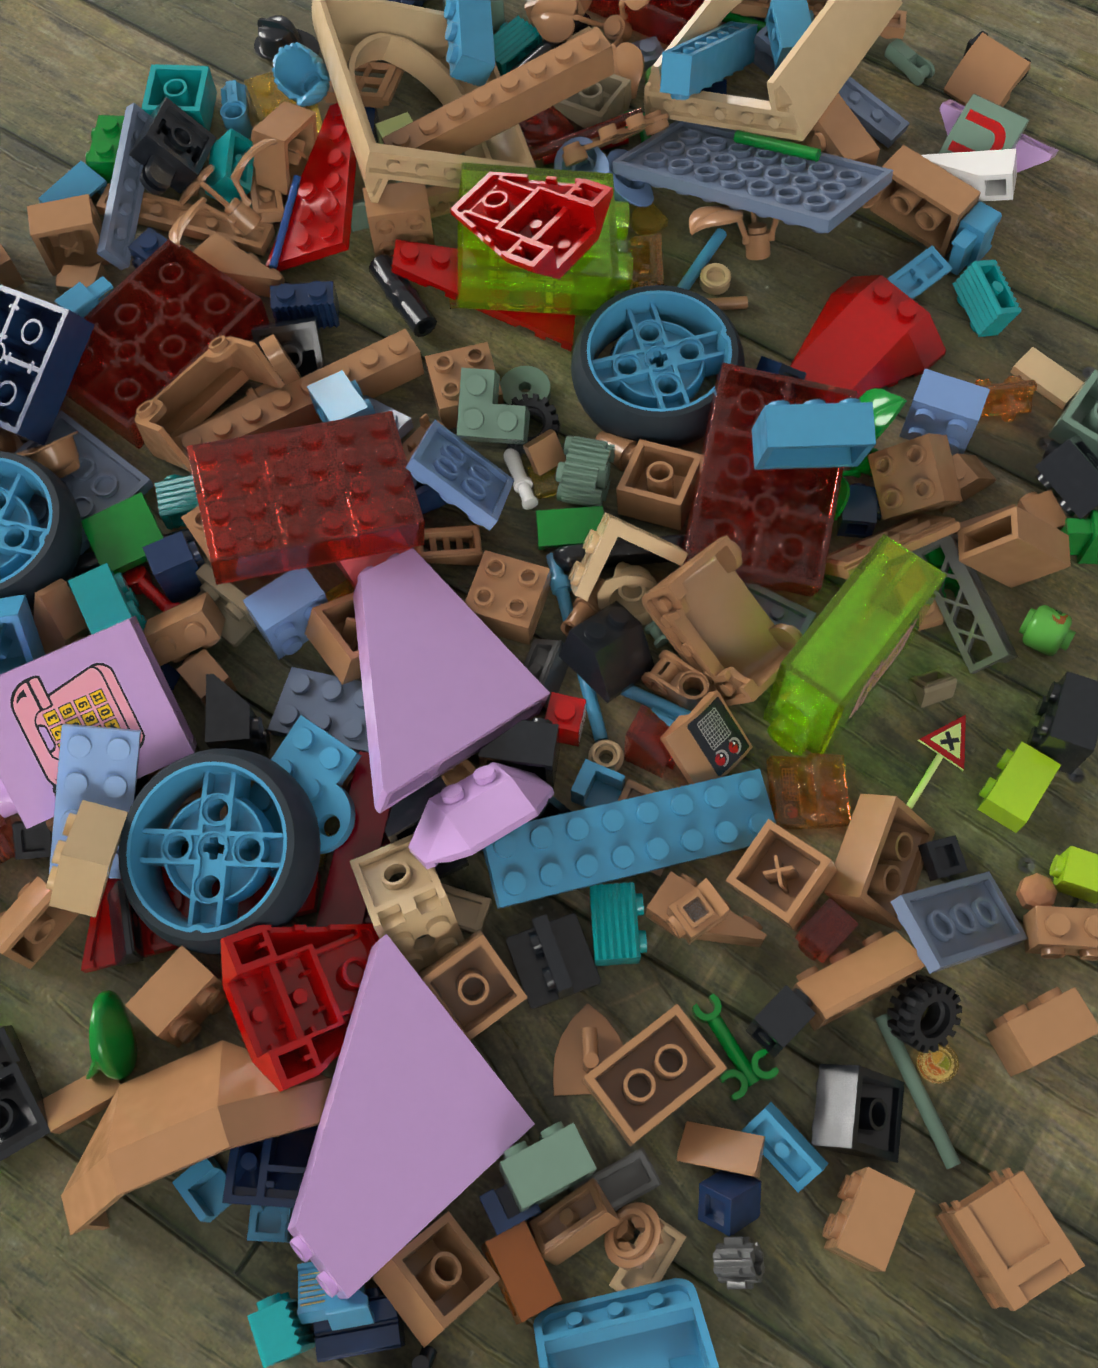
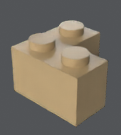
[46,800,128,917]

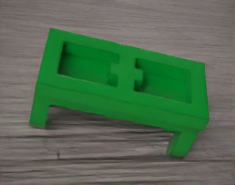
[536,506,604,550]

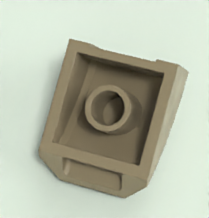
[553,74,632,135]

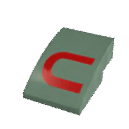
[938,94,1030,203]

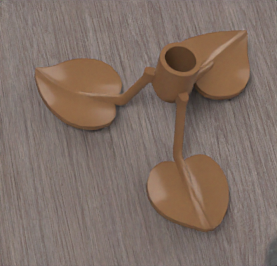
[531,0,650,99]
[168,139,278,246]
[689,205,779,260]

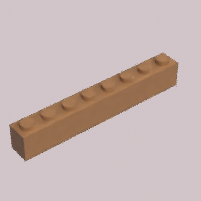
[382,26,615,182]
[172,328,424,475]

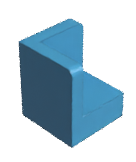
[571,759,625,808]
[172,1157,231,1222]

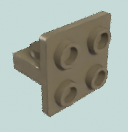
[195,563,266,647]

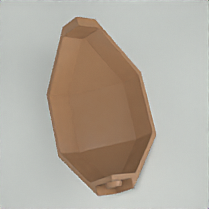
[61,1040,332,1236]

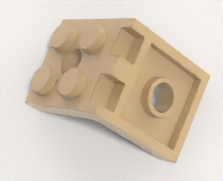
[568,512,688,601]
[350,834,464,972]

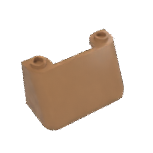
[642,535,809,706]

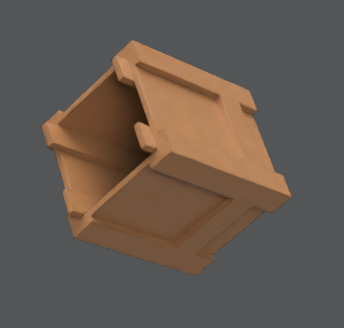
[935,1168,1085,1311]

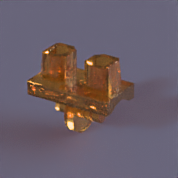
[975,375,1037,422]

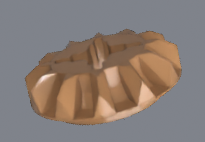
[604,1202,665,1271]

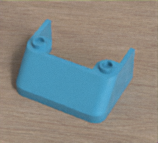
[533,1278,719,1368]

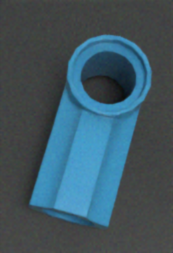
[220,80,253,139]

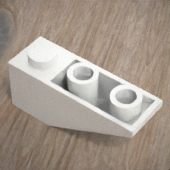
[921,149,1017,201]

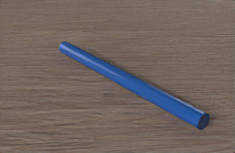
[269,175,301,269]

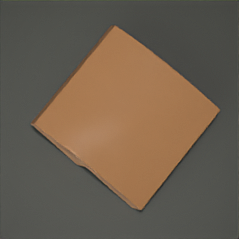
[944,32,1031,107]

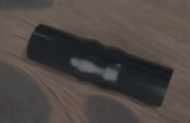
[369,254,437,337]

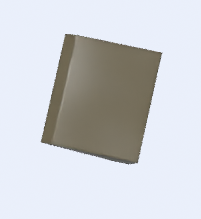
[908,668,957,708]

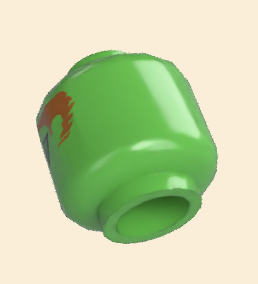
[1018,605,1076,656]

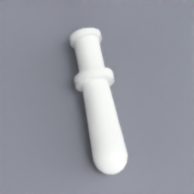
[504,448,538,510]

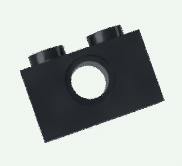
[746,985,816,1059]

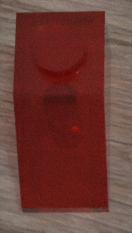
[624,705,676,778]

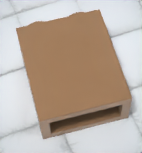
[958,506,1071,588]

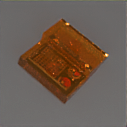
[766,753,851,829]

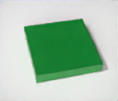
[82,492,164,574]

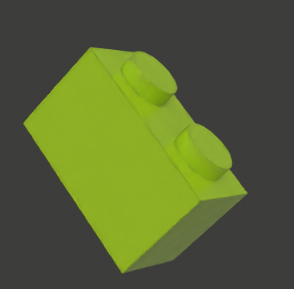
[977,741,1061,833]

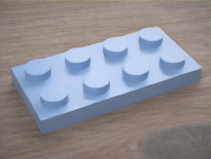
[49,724,141,879]

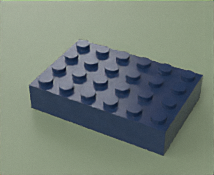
[0,284,95,446]

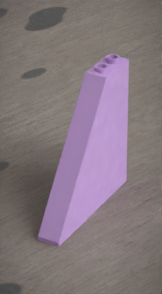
[353,548,550,814]
[287,934,535,1299]

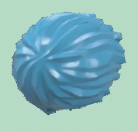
[272,42,330,107]

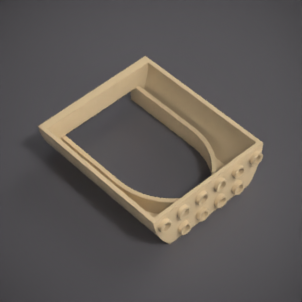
[312,0,539,203]
[644,0,902,141]

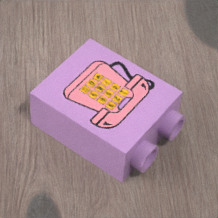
[0,616,197,829]

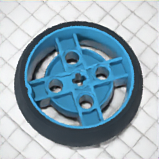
[571,285,745,447]
[0,451,82,613]
[119,748,321,954]

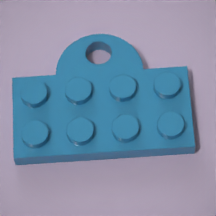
[249,715,361,878]

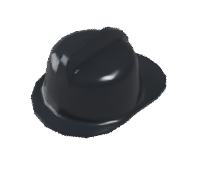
[254,15,320,60]

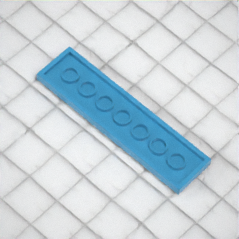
[483,768,776,909]

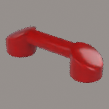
[123,565,181,612]

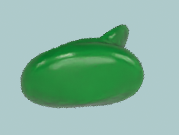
[86,990,137,1080]

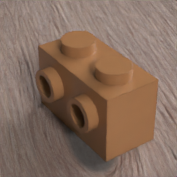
[143,592,225,666]
[1023,906,1098,961]

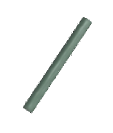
[875,1013,961,1169]

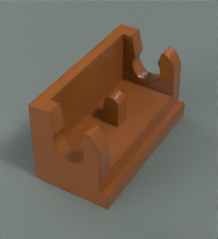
[480,1221,563,1325]

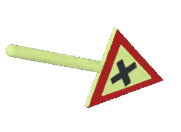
[906,715,966,809]

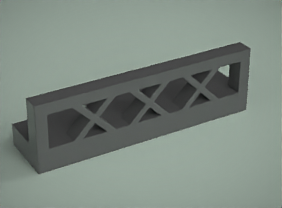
[912,533,1018,674]

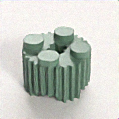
[556,435,615,507]

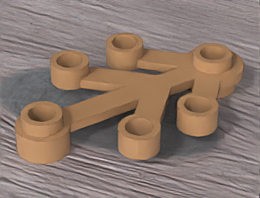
[562,110,670,168]

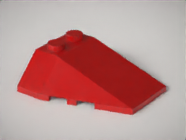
[450,172,613,279]
[790,275,946,403]
[220,924,379,1092]

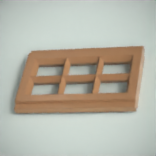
[322,60,405,109]
[813,514,961,580]

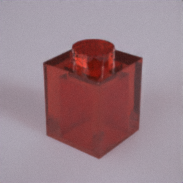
[795,898,859,964]

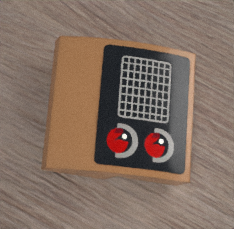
[660,691,753,784]

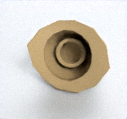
[597,562,658,625]

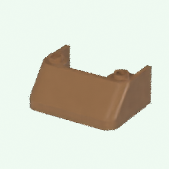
[135,335,285,472]

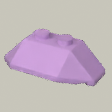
[939,99,1059,172]
[409,762,554,869]

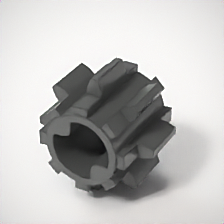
[713,1237,765,1289]

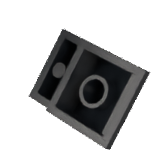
[0,1025,51,1161]

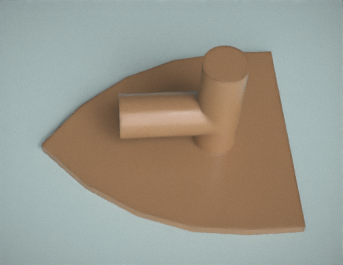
[553,1003,623,1096]

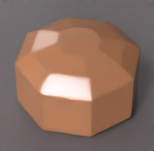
[1016,873,1058,910]

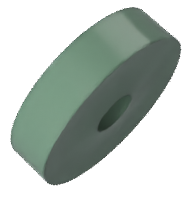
[500,366,551,405]

